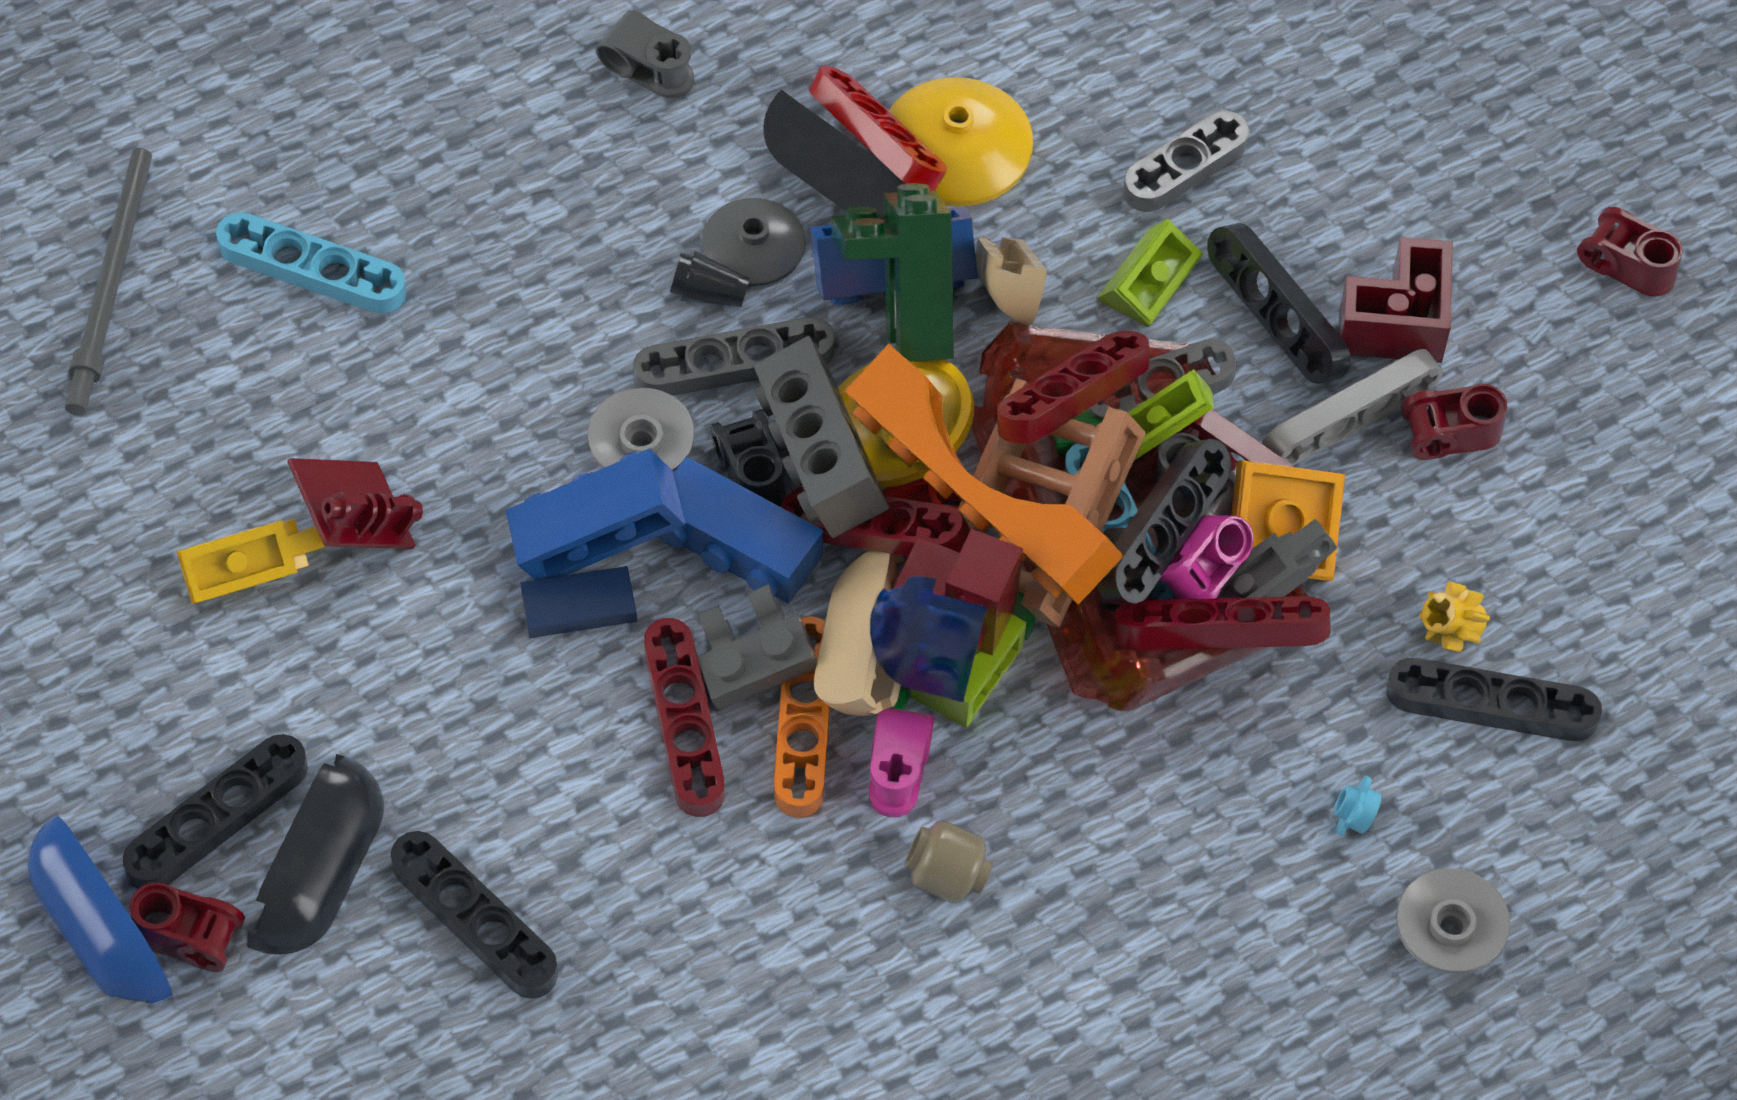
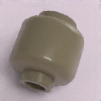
[904,820,993,904]

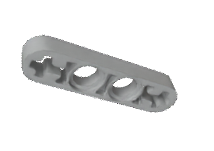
[1261,349,1443,466]

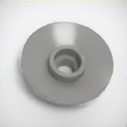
[588,388,694,472]
[1396,868,1510,974]

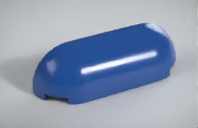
[27,815,173,1003]

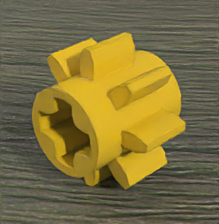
[1419,581,1490,653]

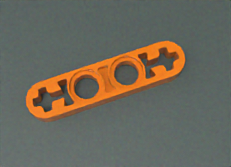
[774,616,830,818]

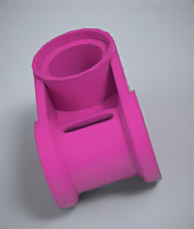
[1159,514,1254,599]
[869,708,935,817]

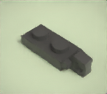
[1217,519,1337,598]

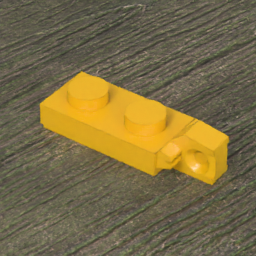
[176,519,325,604]

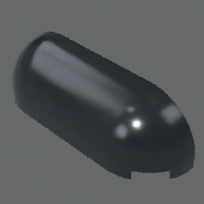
[763,90,906,214]
[247,754,384,955]

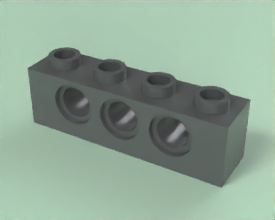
[753,336,890,538]

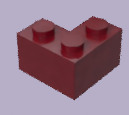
[1338,237,1453,363]
[891,529,1023,656]

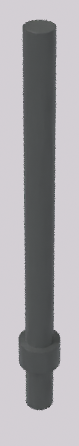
[65,148,152,415]

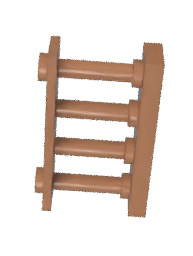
[949,379,1146,628]

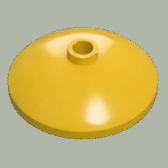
[889,77,1033,206]
[838,360,974,488]

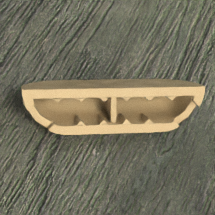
[976,236,1047,325]
[814,550,911,716]

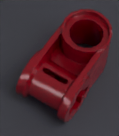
[1577,207,1683,296]
[1400,384,1508,460]
[129,882,245,972]

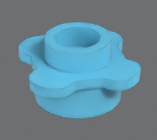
[1333,775,1381,836]

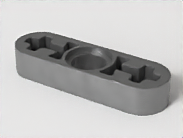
[1123,111,1249,212]
[1089,339,1236,421]

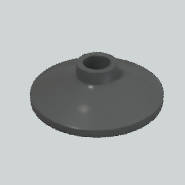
[702,198,805,286]

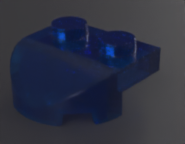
[870,576,987,702]

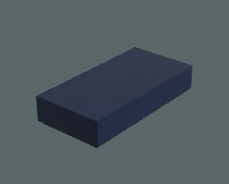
[520,566,637,638]

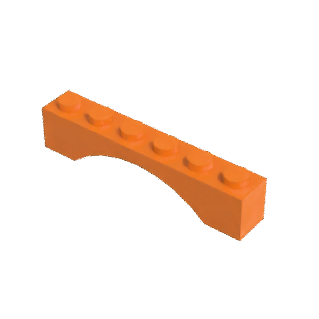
[845,344,1124,605]

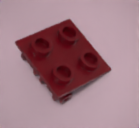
[287,458,423,549]

